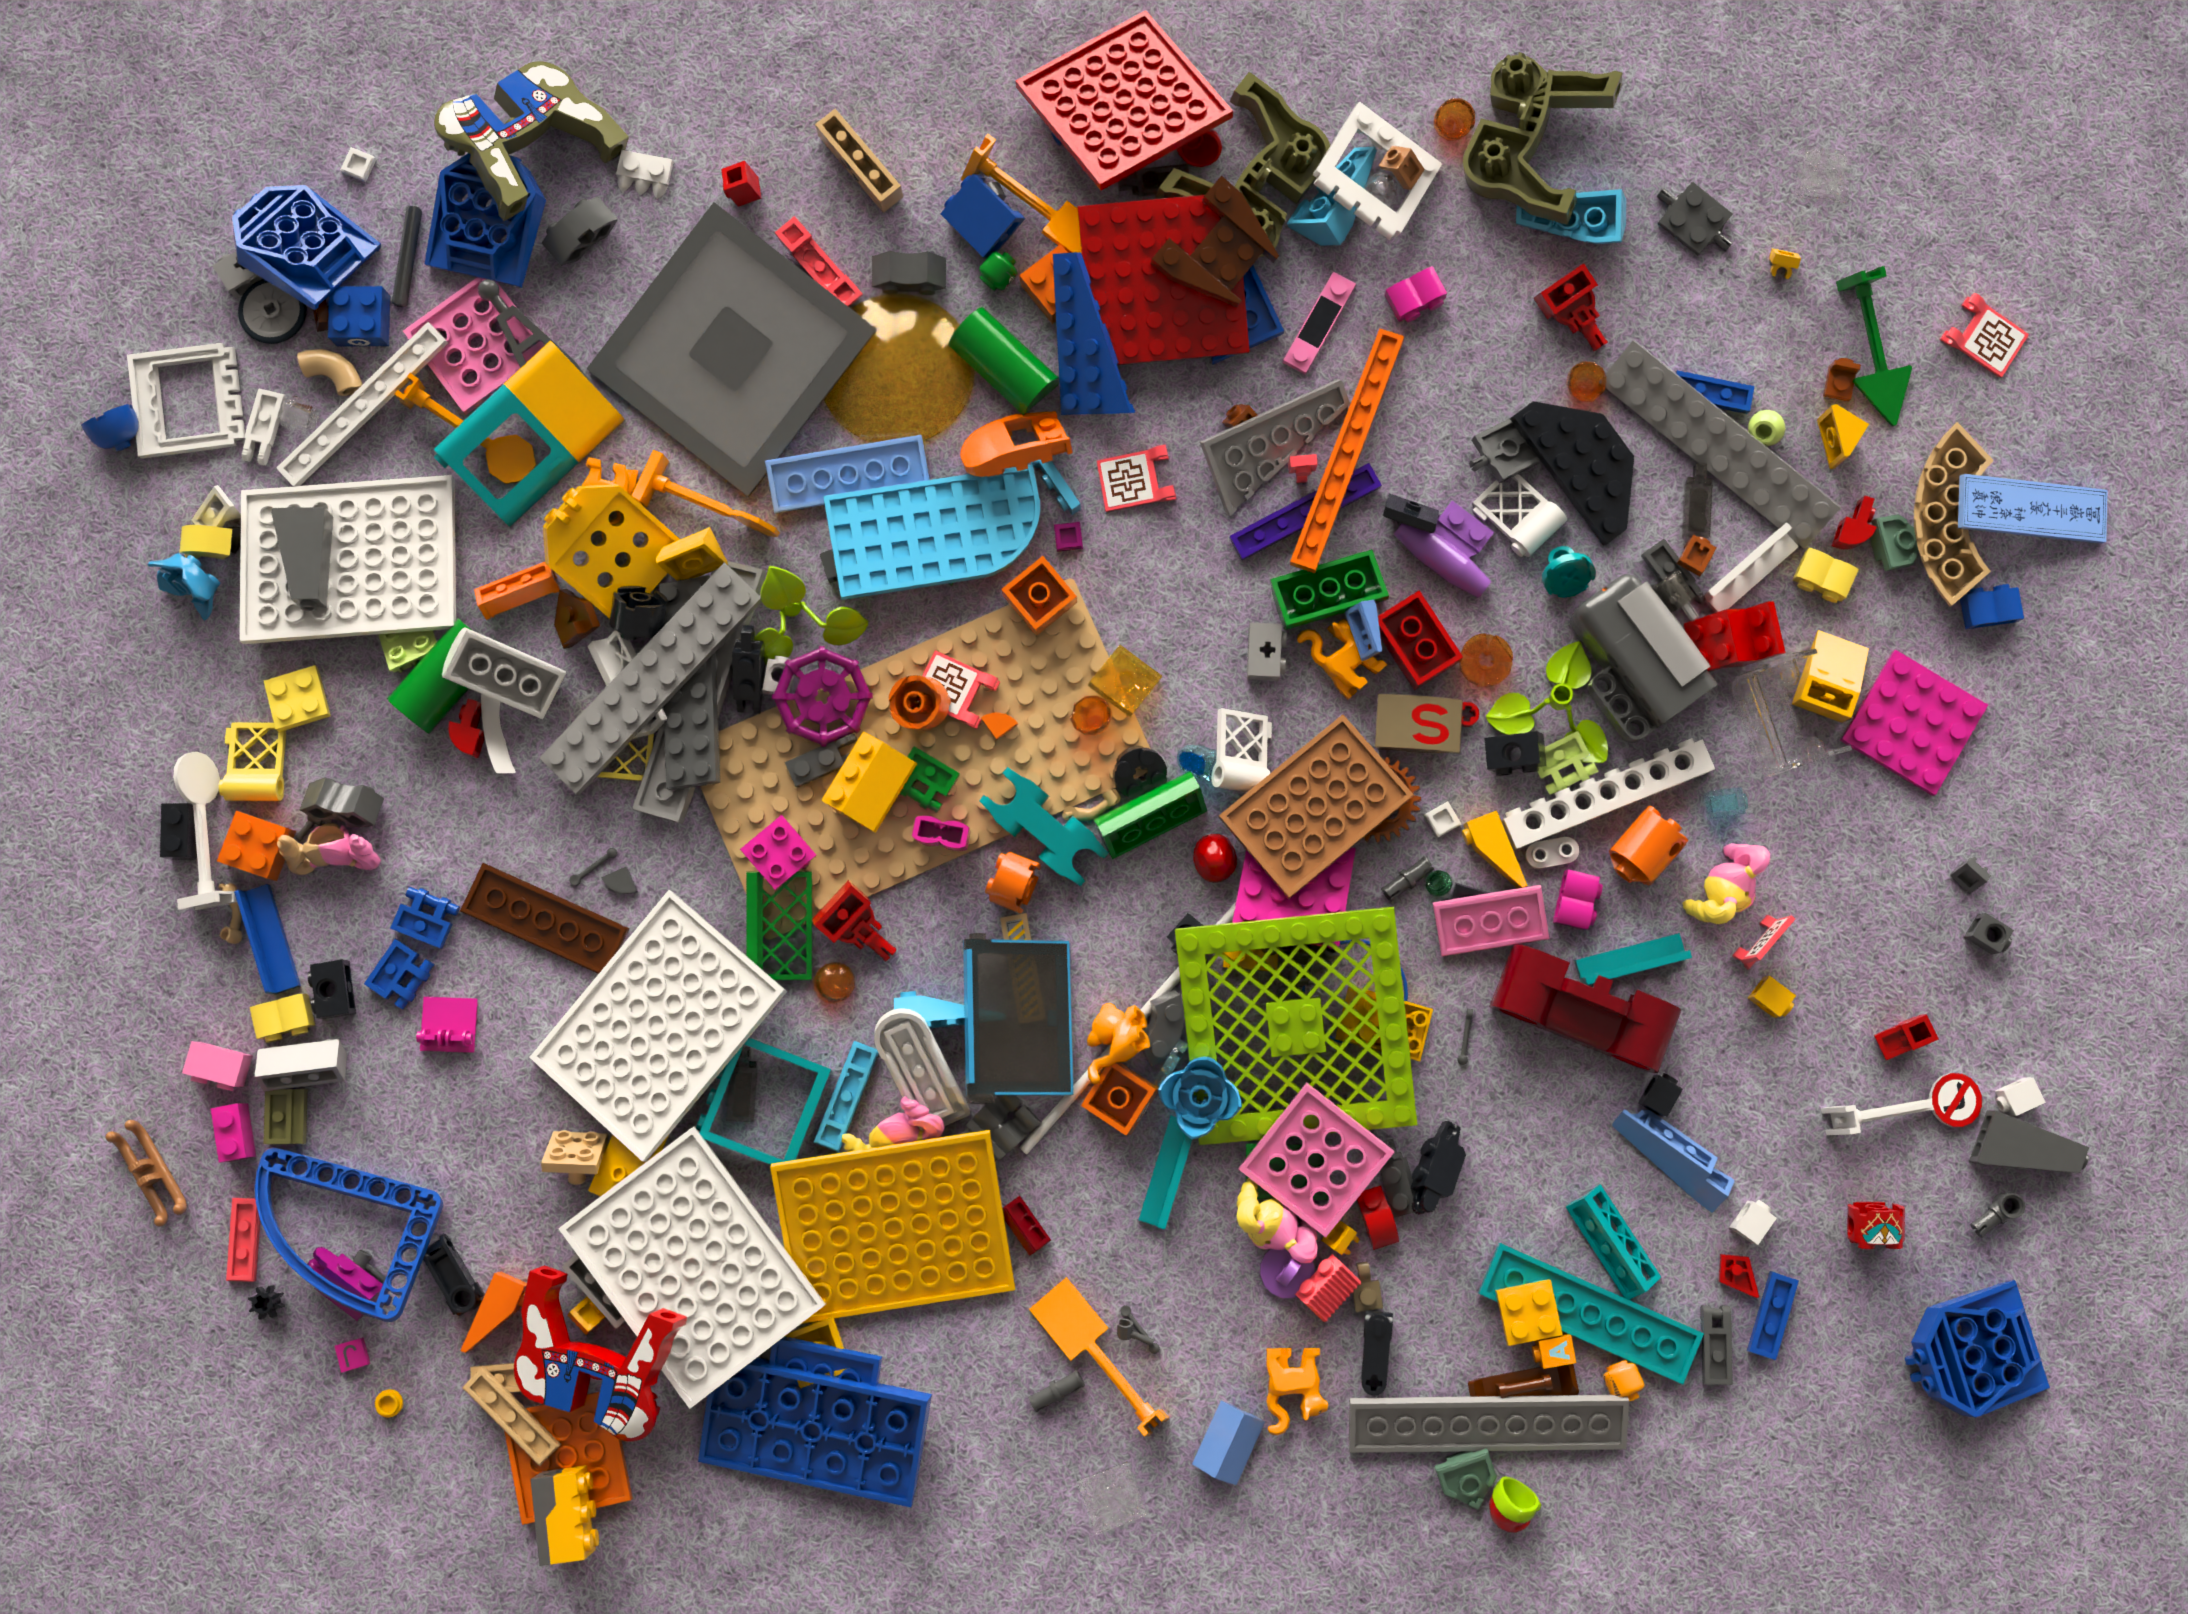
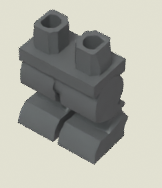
[962,1096,1042,1161]

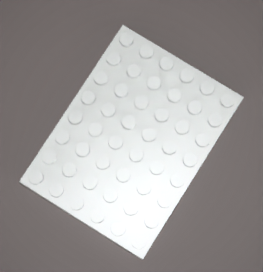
[240,475,456,644]
[530,890,787,1162]
[558,1127,826,1409]

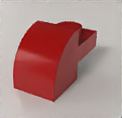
[1832,495,1877,550]
[448,698,485,758]
[1874,1014,1939,1060]
[1356,1185,1399,1250]

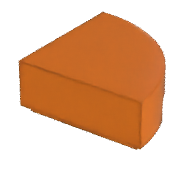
[981,712,1018,740]

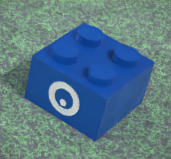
[328,286,390,347]

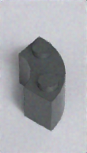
[542,196,618,266]
[872,251,946,295]
[299,777,384,828]
[1143,990,1184,1066]

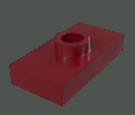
[1003,1195,1051,1256]

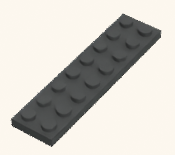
[659,575,721,791]

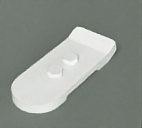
[874,1009,970,1131]

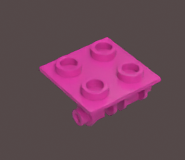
[740,815,817,890]
[416,997,478,1053]

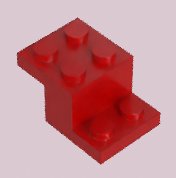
[1683,601,1786,672]

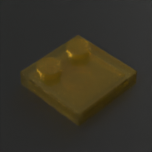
[1088,645,1162,718]

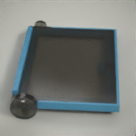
[963,933,1073,1105]

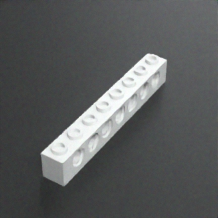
[1501,738,1715,851]

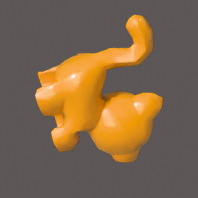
[1087,1003,1150,1084]

